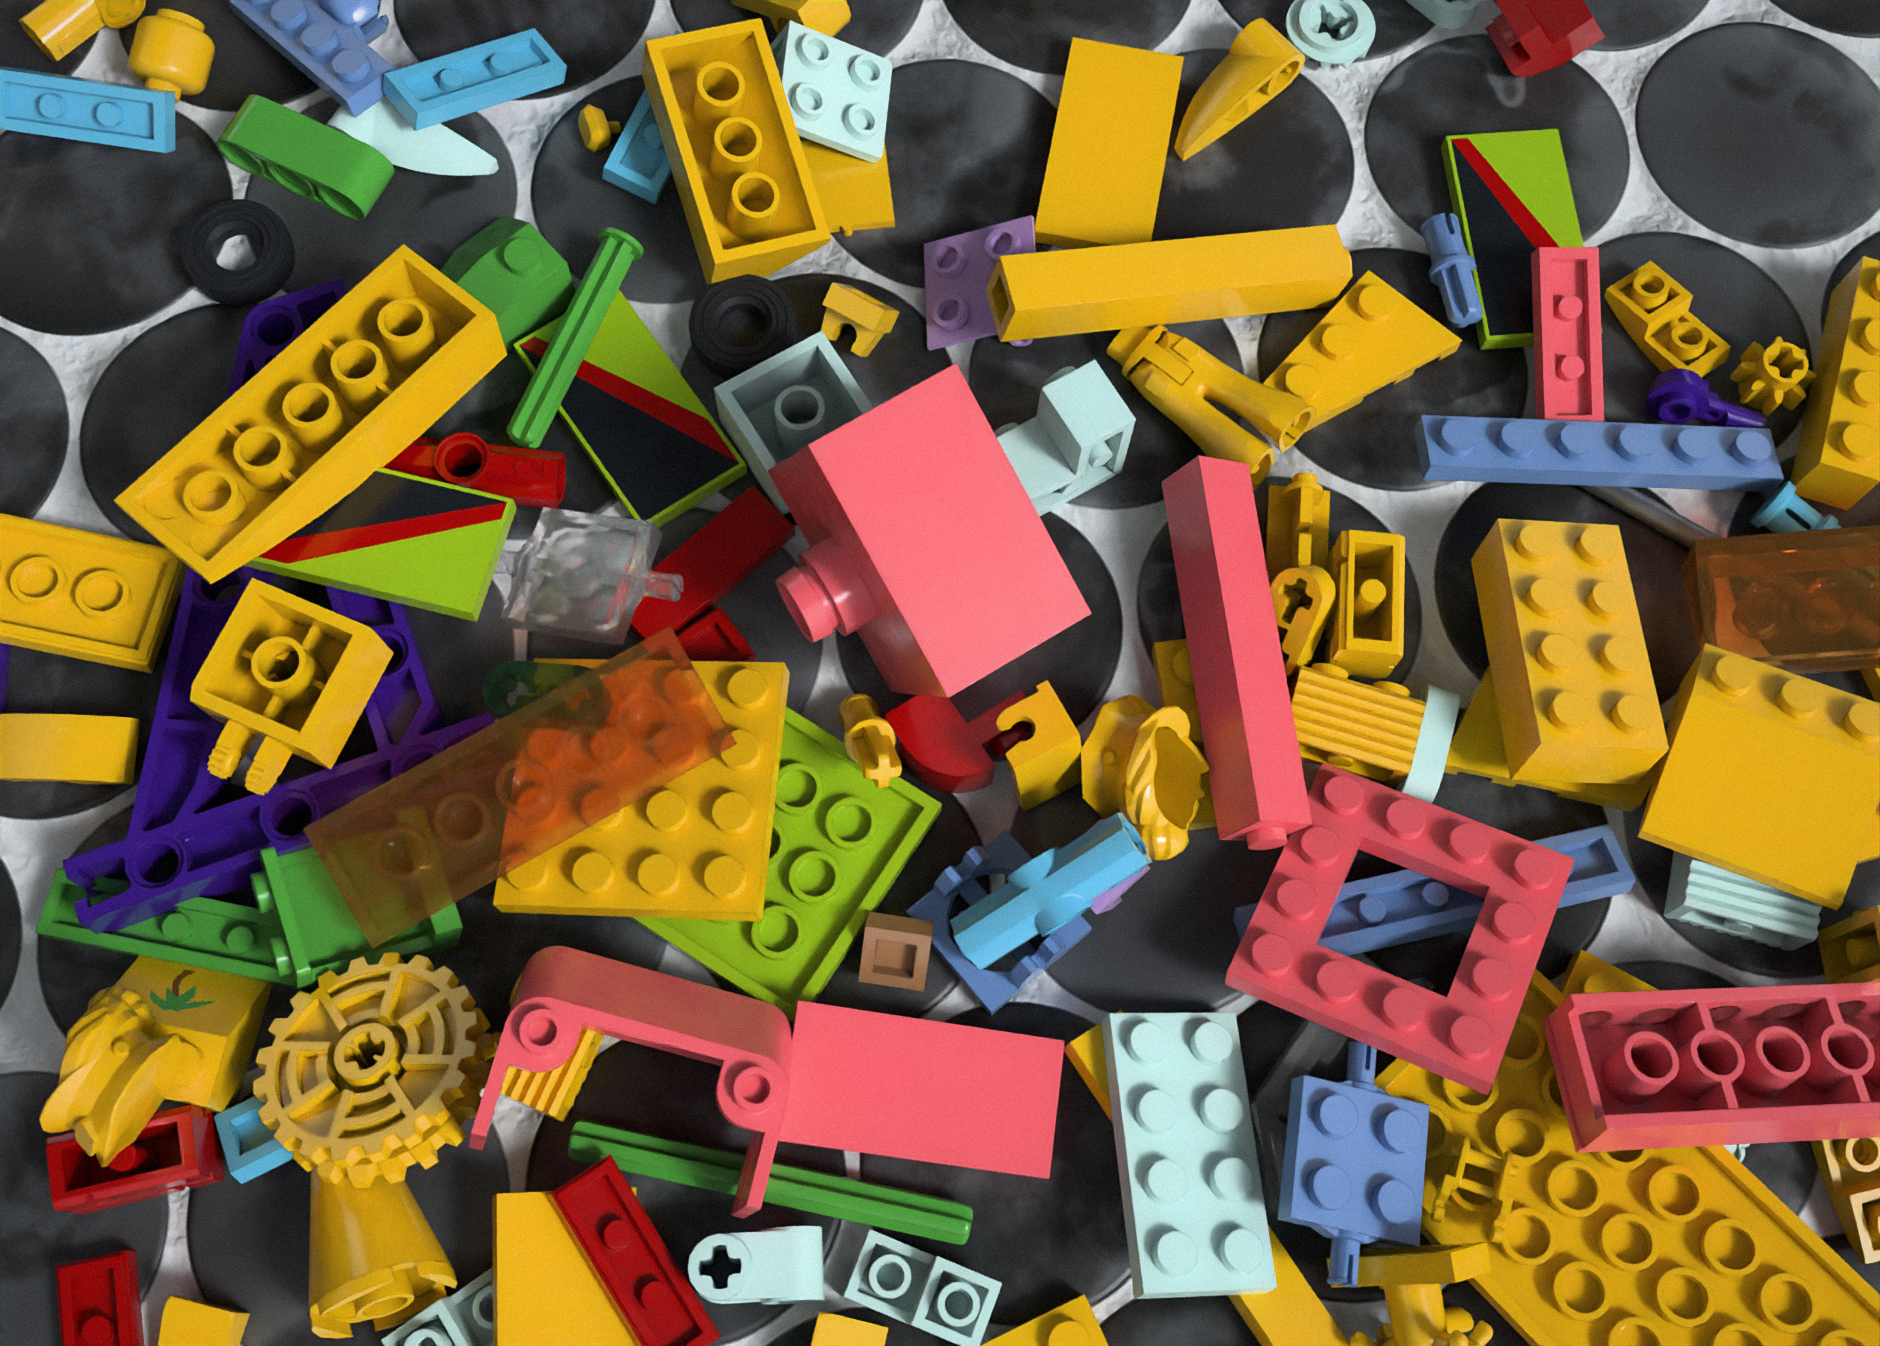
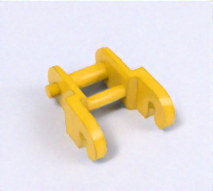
[1431,1136,1518,1244]

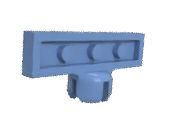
[227,0,395,118]

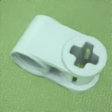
[688,1226,825,1305]

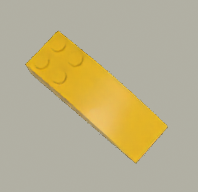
[114,244,508,584]

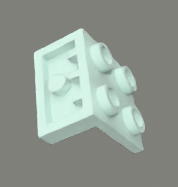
[770,20,893,163]

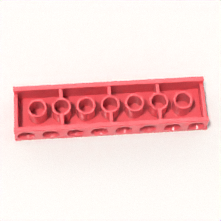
[1542,982,1880,1153]

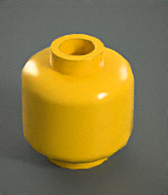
[128,8,215,103]

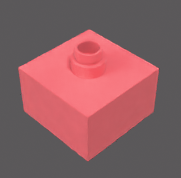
[768,363,1092,698]

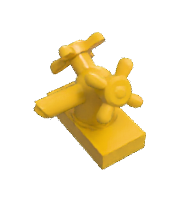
[1327,1242,1493,1346]

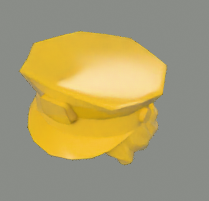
[1081,694,1210,861]
[39,986,185,1167]

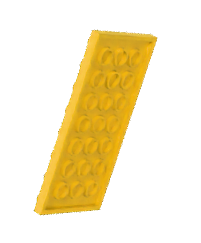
[1374,968,1880,1346]

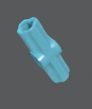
[950,812,1153,970]

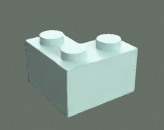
[994,360,1136,517]

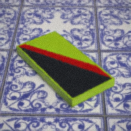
[1441,129,1603,350]
[513,289,748,537]
[243,467,517,622]

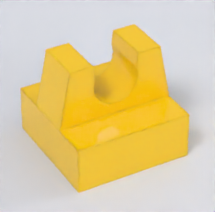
[821,282,900,357]

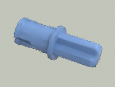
[1421,213,1483,328]

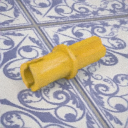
[838,693,902,788]

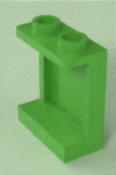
[250,804,463,993]

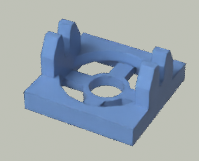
[906,829,1092,1016]

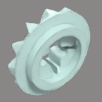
[1284,0,1376,71]

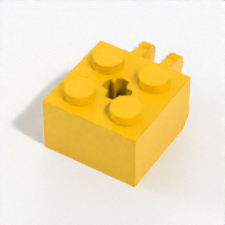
[190,577,394,796]

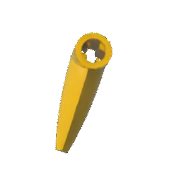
[1174,18,1305,162]

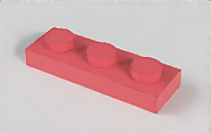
[1531,247,1604,422]

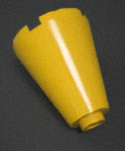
[308,1167,457,1339]

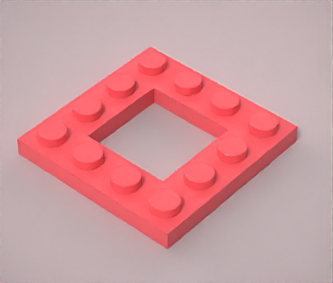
[1225,762,1575,1095]

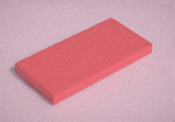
[778,1001,1065,1179]

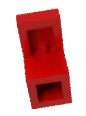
[1485,0,1605,77]
[884,691,1032,793]

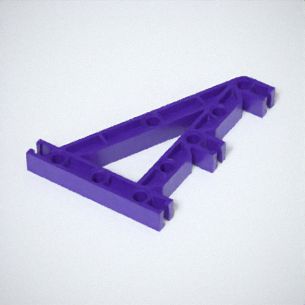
[63,278,515,934]

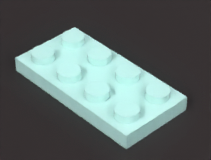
[1101,1012,1277,1299]

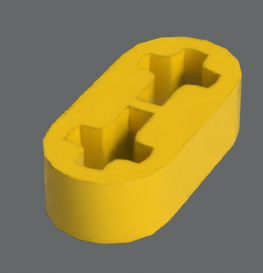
[1270,564,1336,678]

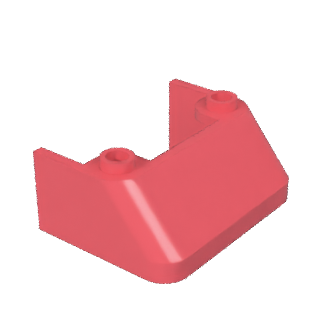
[469,946,792,1219]

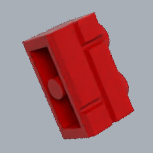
[46,1104,225,1215]

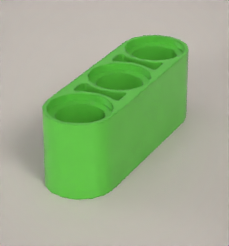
[216,94,395,221]

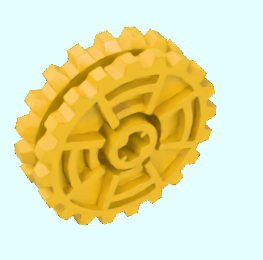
[253,952,497,1188]

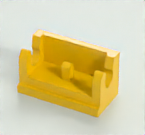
[996,680,1082,812]

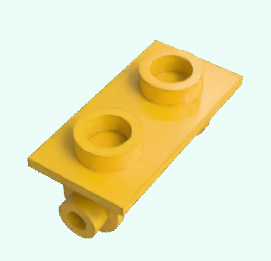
[1265,473,1330,605]

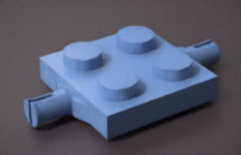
[1278,1041,1430,1288]

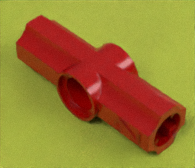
[383,432,567,509]

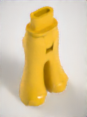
[1106,325,1316,492]

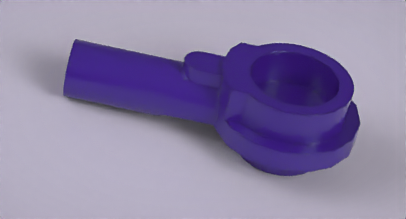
[1646,369,1766,428]

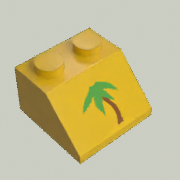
[114,956,273,1113]

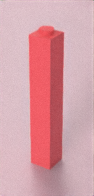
[1161,455,1312,850]

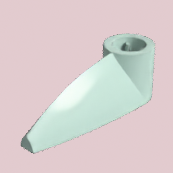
[326,96,499,176]

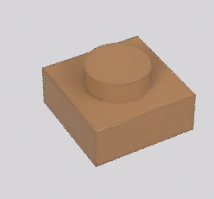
[858,911,934,992]

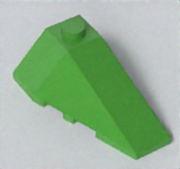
[440,215,576,352]

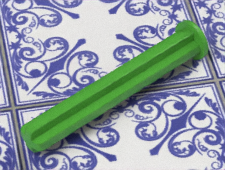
[506,227,644,449]

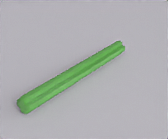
[568,1119,973,1245]

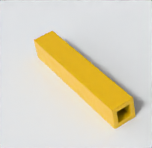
[985,224,1353,342]

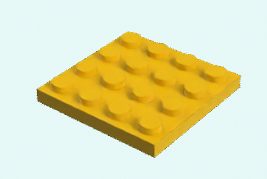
[493,658,790,922]

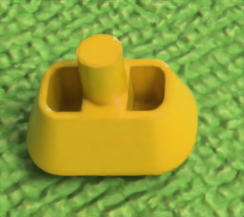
[578,104,620,153]

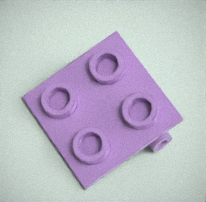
[924,215,1036,351]

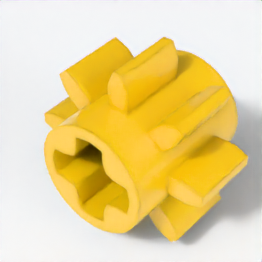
[1730,336,1816,416]

